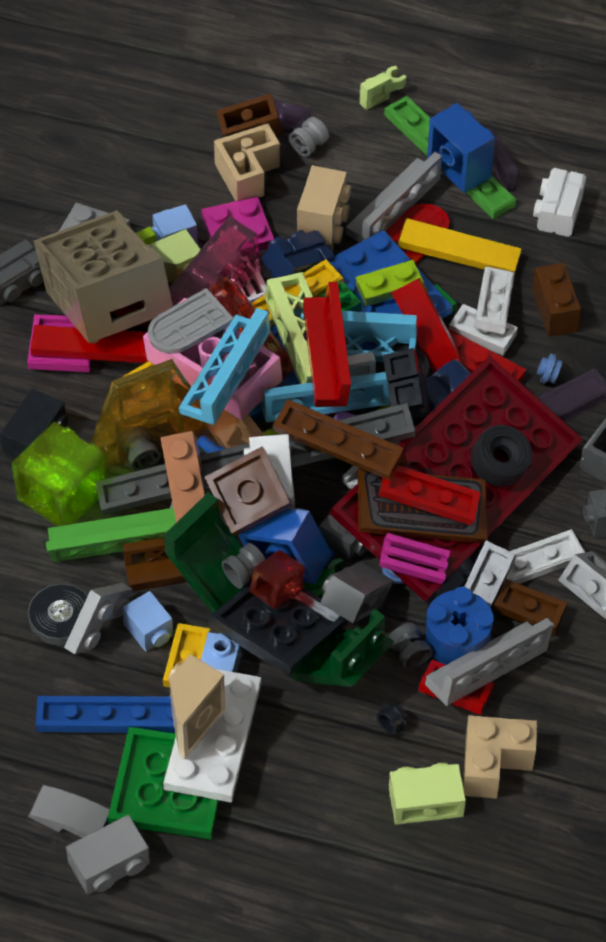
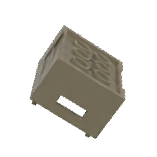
[34,210,173,343]

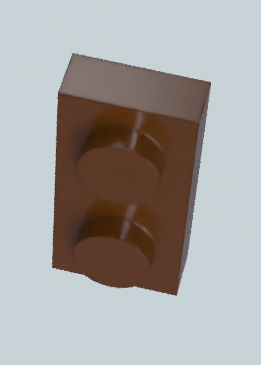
[493,579,568,635]

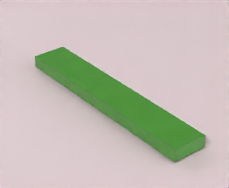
[384,96,517,219]

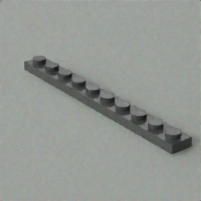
[95,403,416,515]

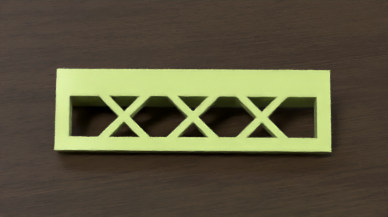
[265,272,313,384]

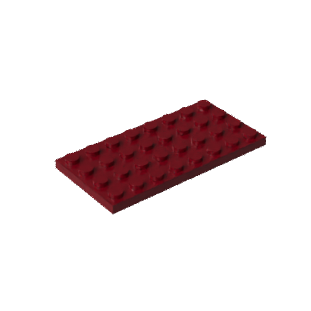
[329,356,583,602]

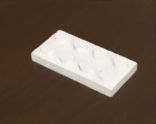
[163,669,261,802]

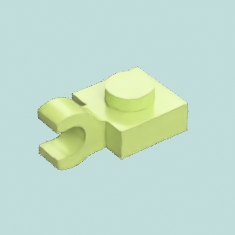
[360,66,406,110]

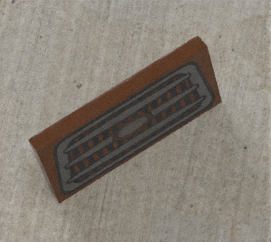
[357,468,488,544]

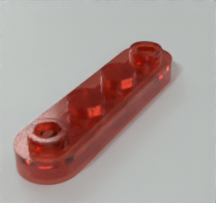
[210,277,294,380]

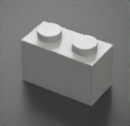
[66,815,150,895]

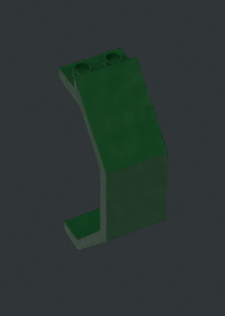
[164,492,395,687]

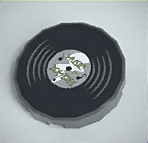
[27,583,88,646]

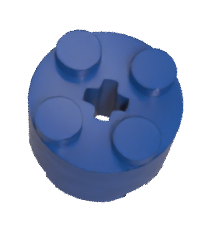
[425,587,494,665]

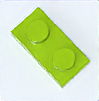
[356,260,424,306]

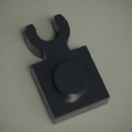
[426,556,475,606]

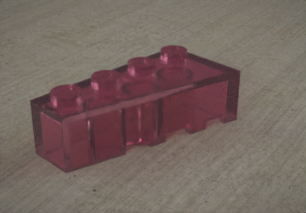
[152,216,260,320]

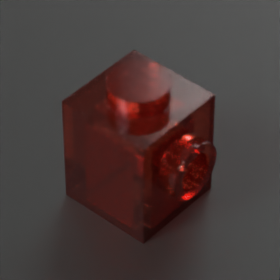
[250,550,305,609]

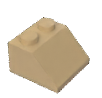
[169,654,226,759]

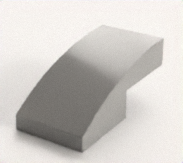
[28,785,110,838]

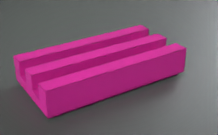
[379,533,450,584]

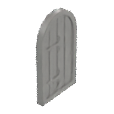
[148,288,233,354]

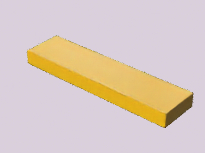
[398,218,521,273]

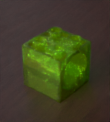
[12,422,106,527]

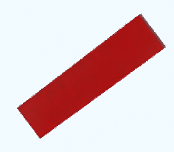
[30,325,148,363]

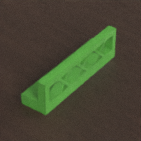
[46,508,176,563]

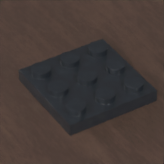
[208,567,348,677]

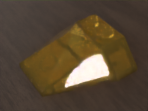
[88,359,208,472]

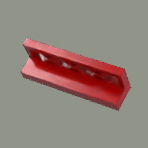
[303,282,351,407]

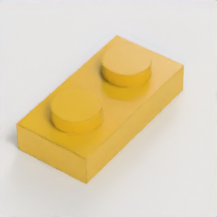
[163,623,210,687]

